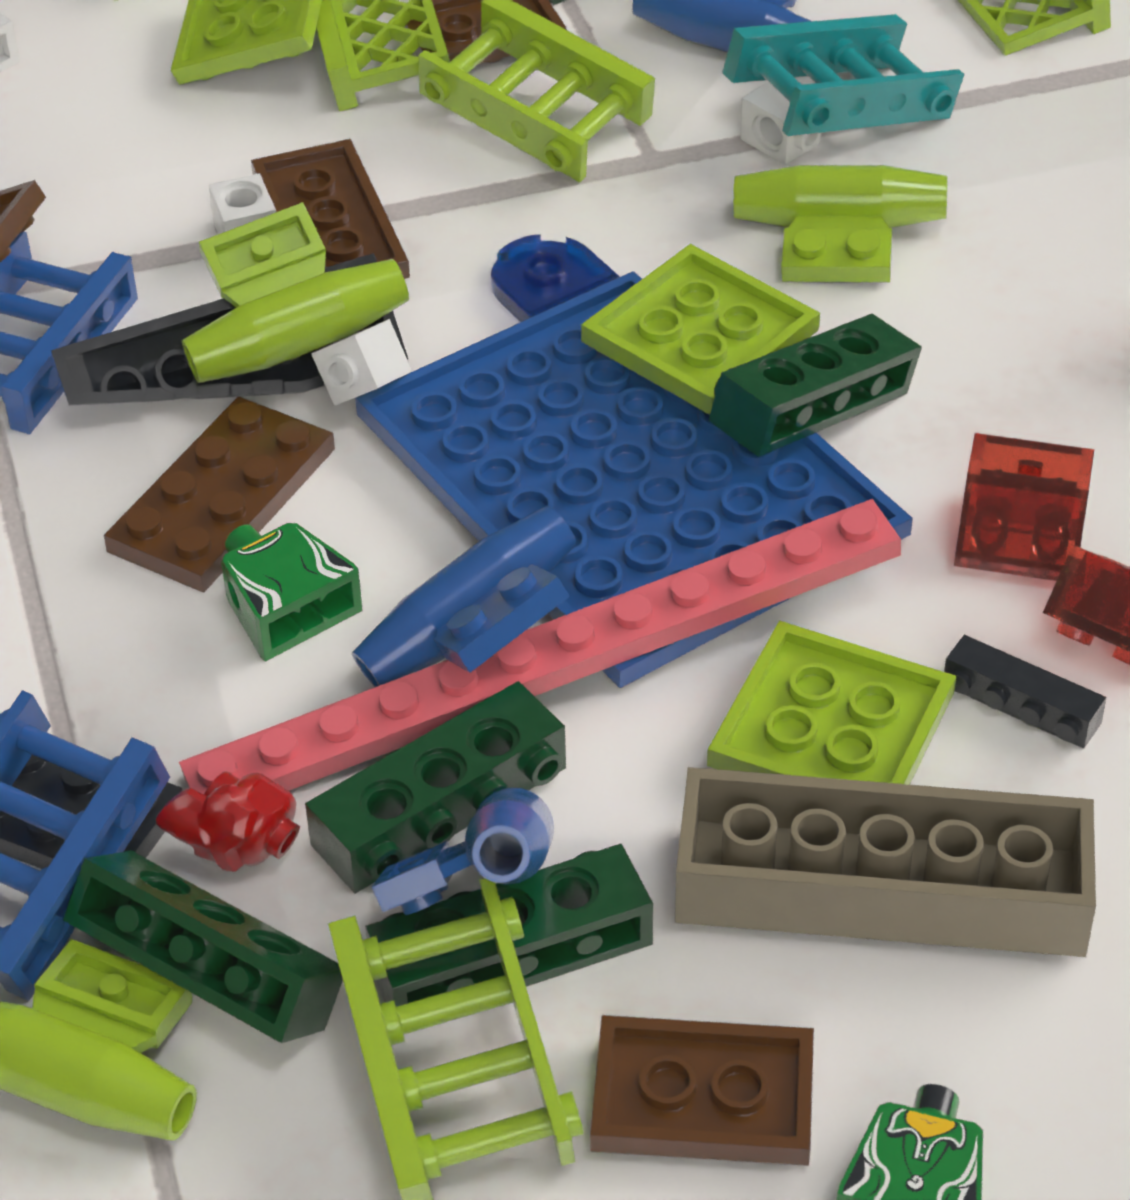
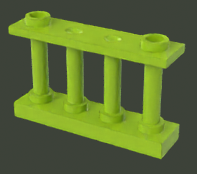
[419,0,655,183]
[328,878,584,1200]

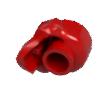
[156,771,300,872]

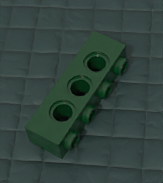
[708,313,922,457]
[305,681,566,894]
[365,843,653,1007]
[63,850,343,1043]

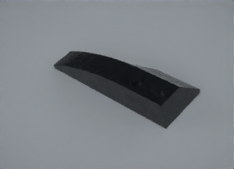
[51,253,408,406]

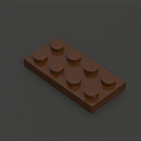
[251,139,410,279]
[103,396,335,593]

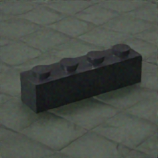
[944,634,1107,748]

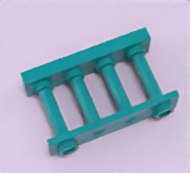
[722,14,965,136]

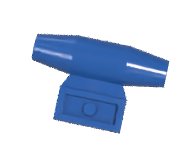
[632,0,811,52]
[352,506,576,687]
[372,788,554,915]

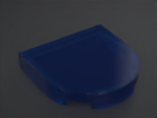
[491,234,619,322]

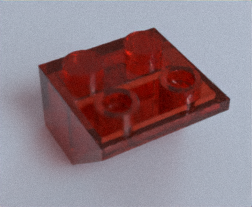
[954,433,1095,584]

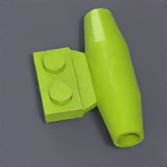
[733,165,948,282]
[182,202,409,383]
[0,939,197,1141]

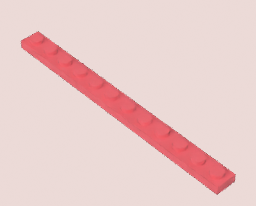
[179,499,901,795]

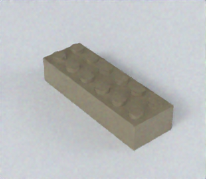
[675,767,1096,957]

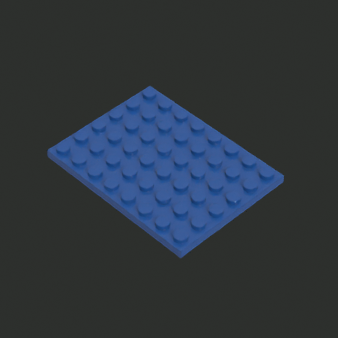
[355,271,913,688]

